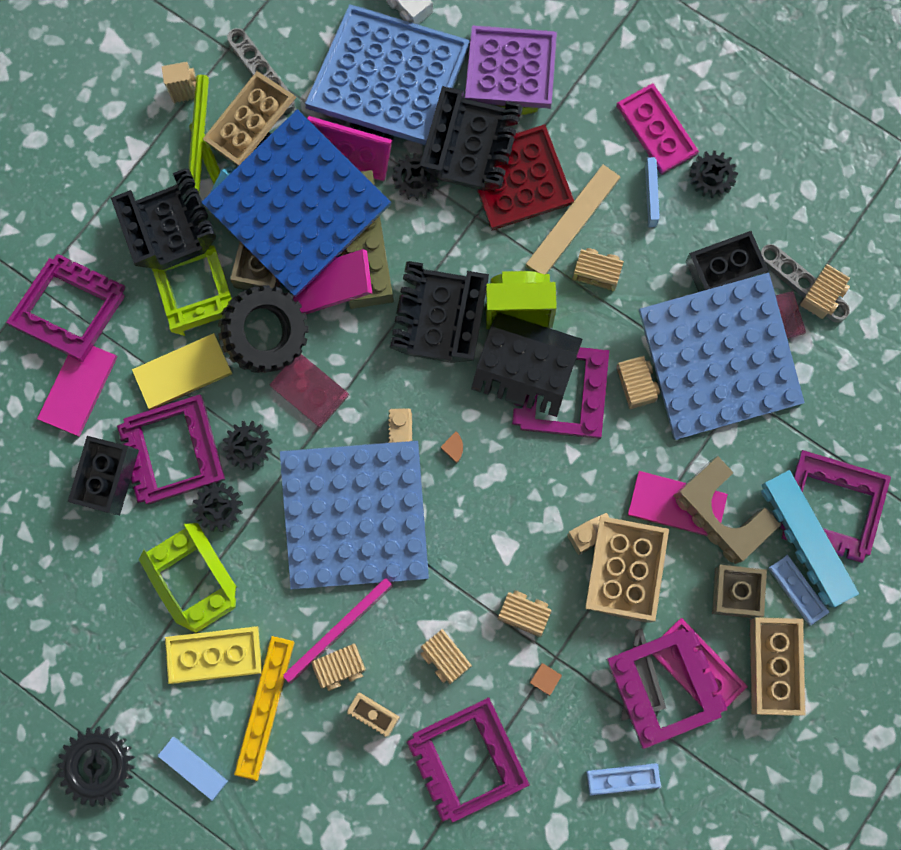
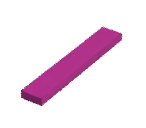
[283,579,393,683]

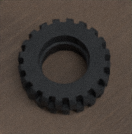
[218,285,309,373]

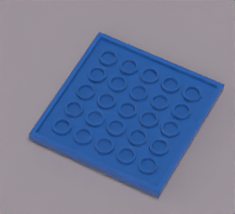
[202,109,391,297]

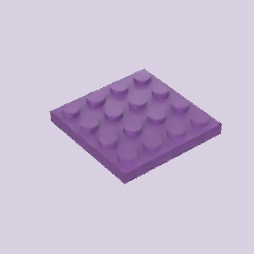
[465,26,557,109]

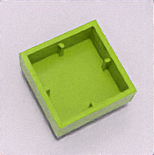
[486,271,557,329]

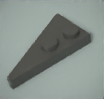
[621,628,666,721]

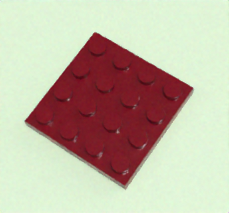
[477,124,574,231]

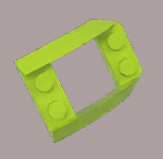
[151,245,232,336]
[139,523,237,633]

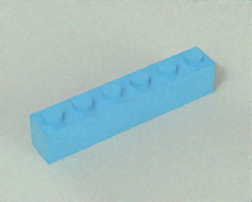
[761,470,859,607]

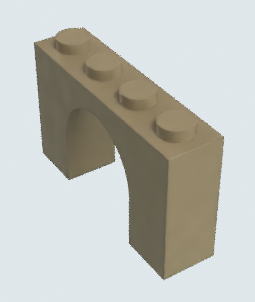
[673,456,781,564]

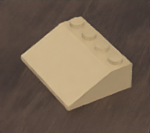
[203,71,296,166]
[585,516,669,623]

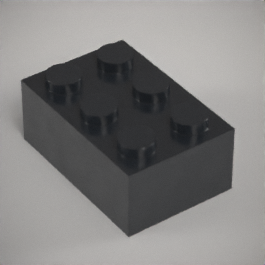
[686,231,769,292]
[68,436,139,516]

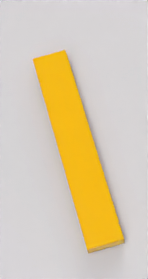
[234,636,295,781]

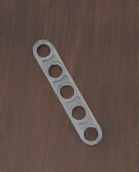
[228,28,295,114]
[761,244,850,323]

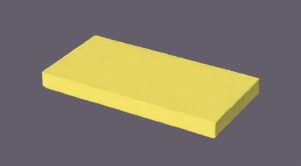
[132,333,232,410]
[165,626,262,684]

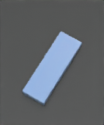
[645,157,660,227]
[768,555,829,626]
[158,737,228,801]
[586,763,661,795]

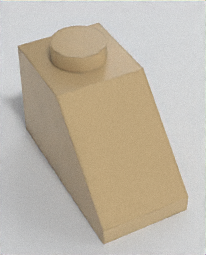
[567,513,610,555]

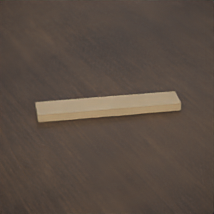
[526,165,621,274]

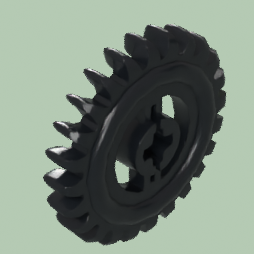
[56,726,136,807]

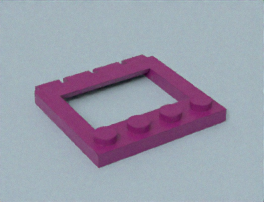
[6,254,125,362]
[512,347,609,439]
[117,394,225,505]
[779,450,891,563]
[606,628,728,749]
[406,697,530,822]

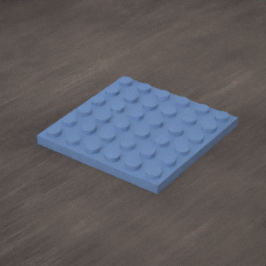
[305,5,470,145]
[638,273,805,440]
[280,441,429,589]

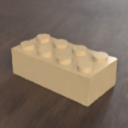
[750,618,805,716]

